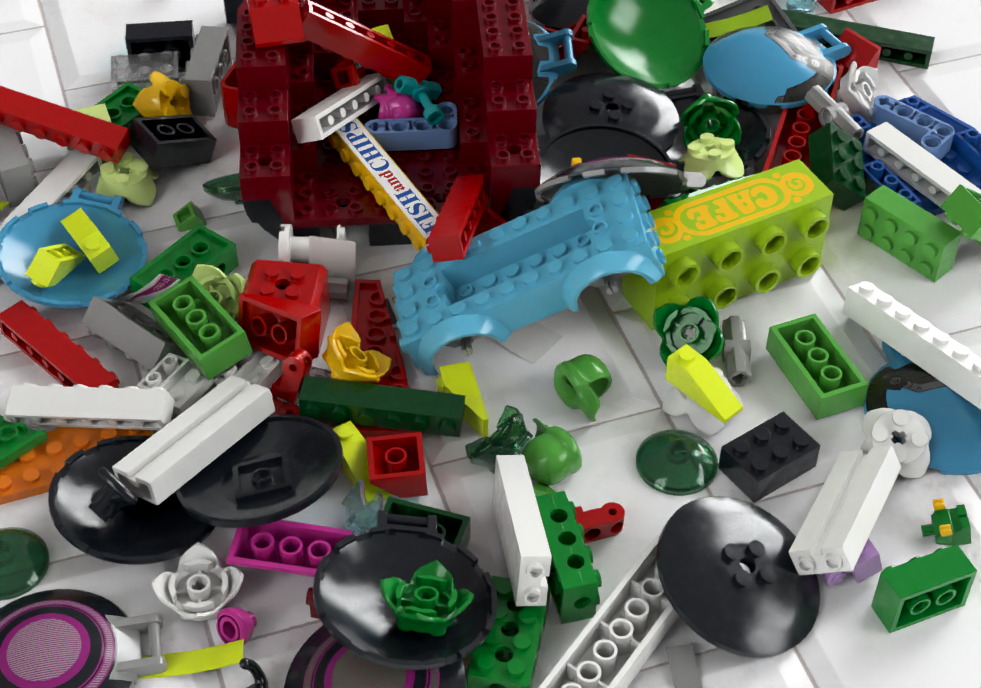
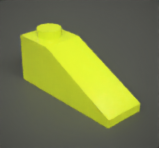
[60,208,120,274]
[25,243,86,288]
[665,344,743,424]
[435,361,488,438]
[332,420,393,507]

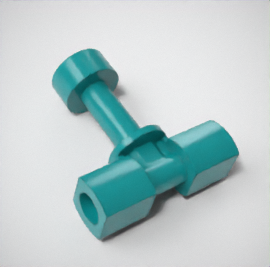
[394,75,444,125]

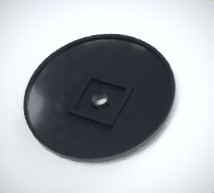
[542,73,679,152]
[539,123,676,212]
[176,414,344,528]
[656,496,820,658]

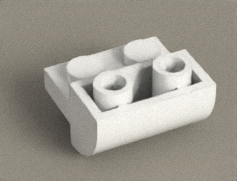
[214,348,283,388]
[136,353,215,415]

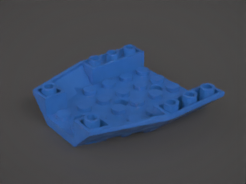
[850,95,981,216]

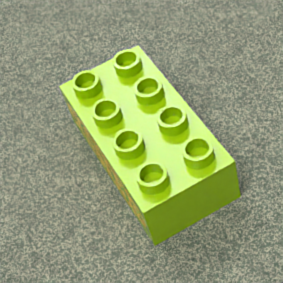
[621,159,834,331]

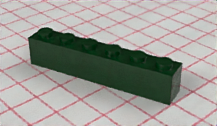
[299,376,466,437]

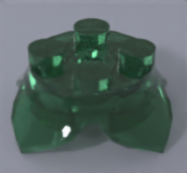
[465,405,533,474]

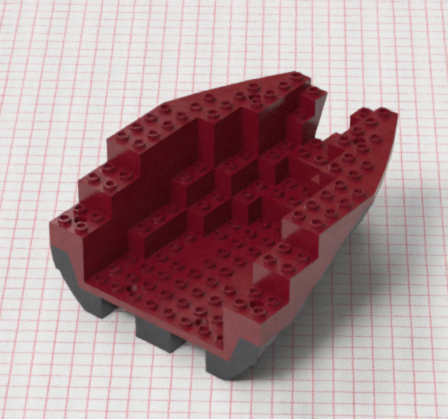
[235,0,541,246]

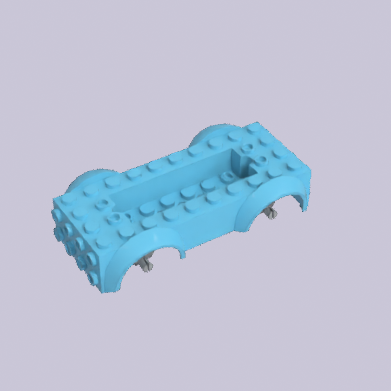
[392,173,666,376]

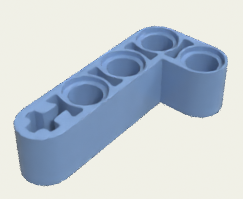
[871,95,954,160]
[365,102,458,151]

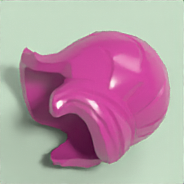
[374,84,420,119]

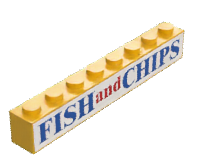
[328,117,439,251]

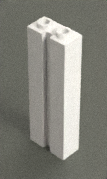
[112,375,276,505]
[788,445,901,575]
[492,455,552,606]

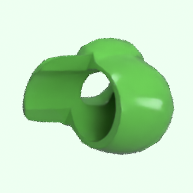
[553,354,612,422]
[521,418,582,486]

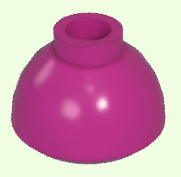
[216,607,257,645]

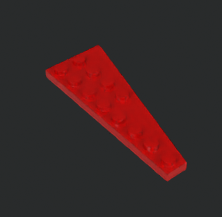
[342,279,413,438]

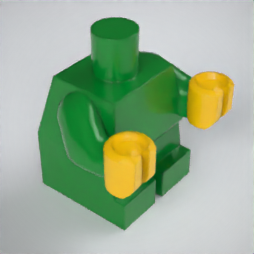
[921,498,971,546]

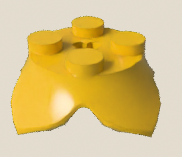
[133,71,192,117]
[322,321,392,383]

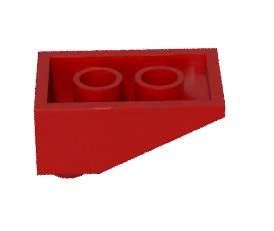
[238,293,322,361]

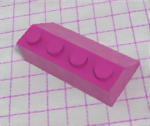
[226,520,355,577]

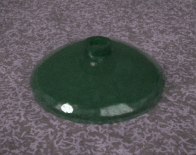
[202,173,243,204]
[636,429,718,496]
[0,527,50,601]

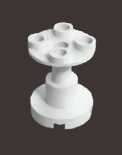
[278,224,347,262]

